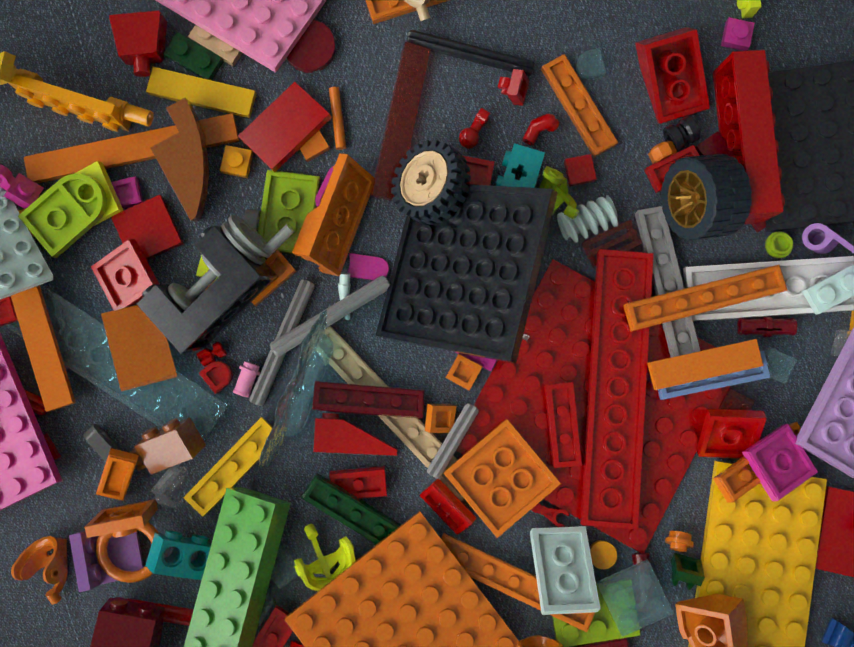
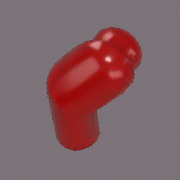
[522,113,559,146]

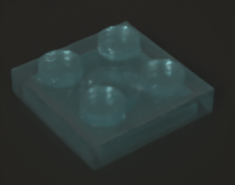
[597,559,674,637]

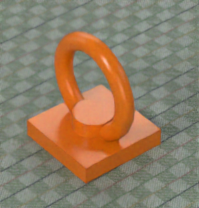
[84,499,159,583]

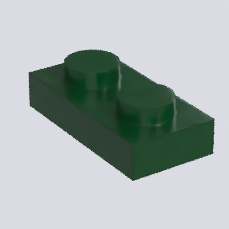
[163,32,224,80]

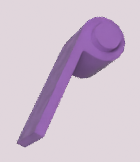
[802,223,854,254]

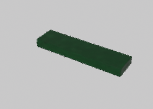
[301,473,401,544]

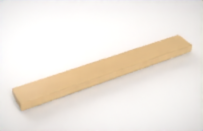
[311,326,464,501]

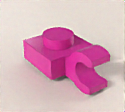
[0,164,44,209]

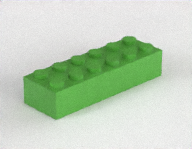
[184,487,291,647]

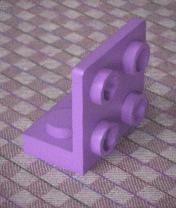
[69,530,144,592]

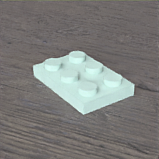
[530,526,601,615]

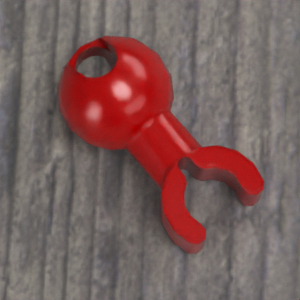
[459,108,490,149]

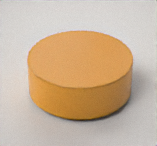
[590,540,617,570]

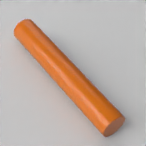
[329,87,346,150]

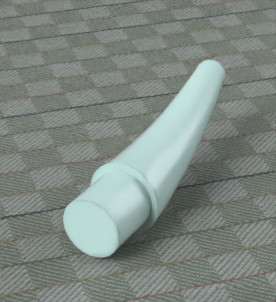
[338,272,351,320]

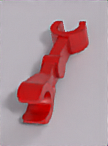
[531,503,569,527]

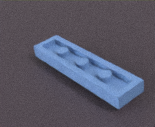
[658,351,770,400]

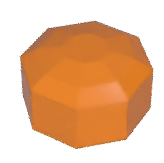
[648,141,677,164]

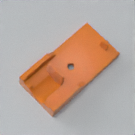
[292,153,376,277]

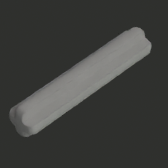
[427,403,479,479]

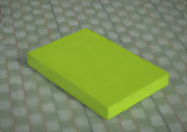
[258,170,321,254]

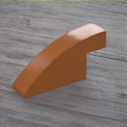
[151,98,209,222]

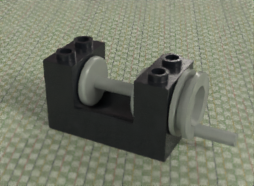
[137,214,295,354]

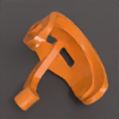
[11,536,68,605]

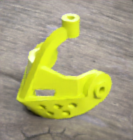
[294,524,356,591]

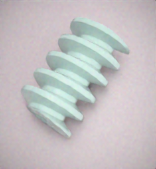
[557,195,618,243]

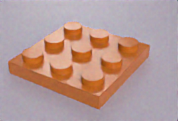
[443,419,561,538]

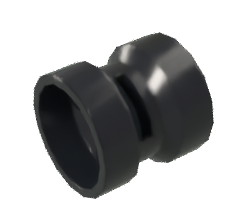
[663,116,701,152]

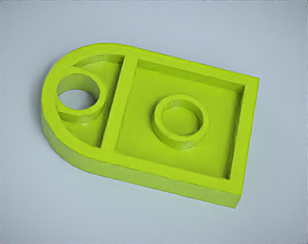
[18,174,107,258]

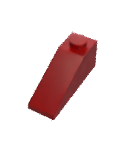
[313,413,398,456]

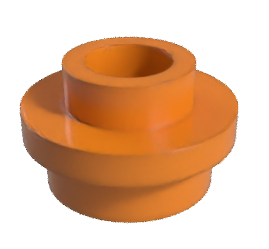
[665,531,694,552]

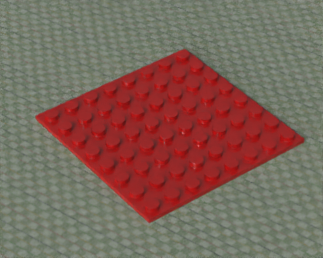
[456,260,730,553]

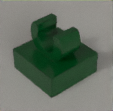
[671,553,705,590]

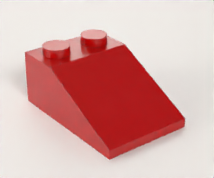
[635,27,710,124]

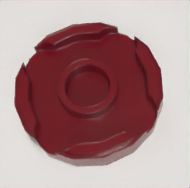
[287,20,336,73]

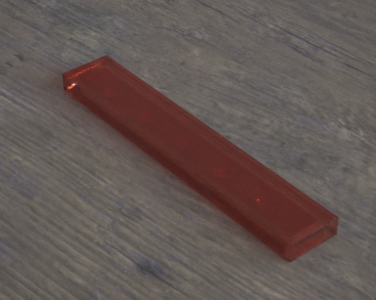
[371,42,431,202]

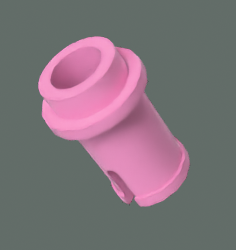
[233,361,261,398]

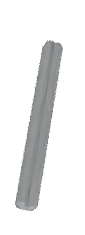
[270,276,390,357]
[249,279,315,406]

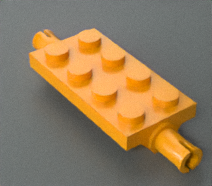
[8,68,154,132]

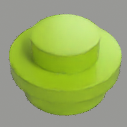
[765,231,793,258]

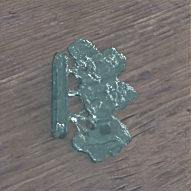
[259,310,334,467]

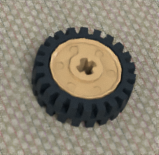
[391,140,471,225]

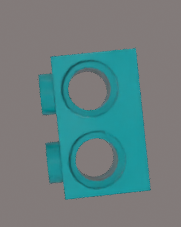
[145,530,211,580]

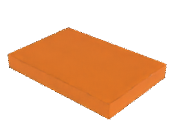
[101,305,177,391]

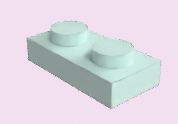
[802,264,854,315]

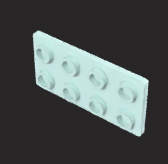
[0,191,53,299]

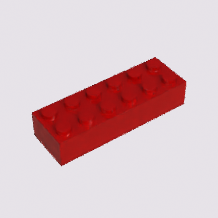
[713,50,785,225]

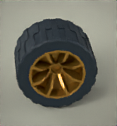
[661,154,752,241]

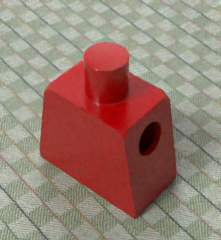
[109,10,167,77]

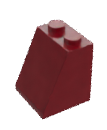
[90,597,165,647]

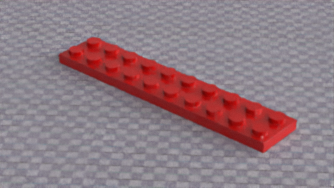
[580,249,654,530]

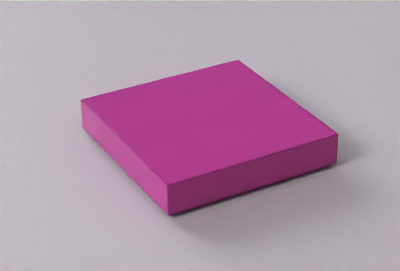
[742,424,818,501]

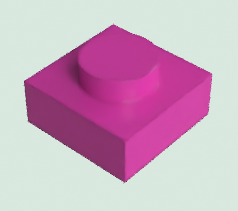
[721,17,755,51]

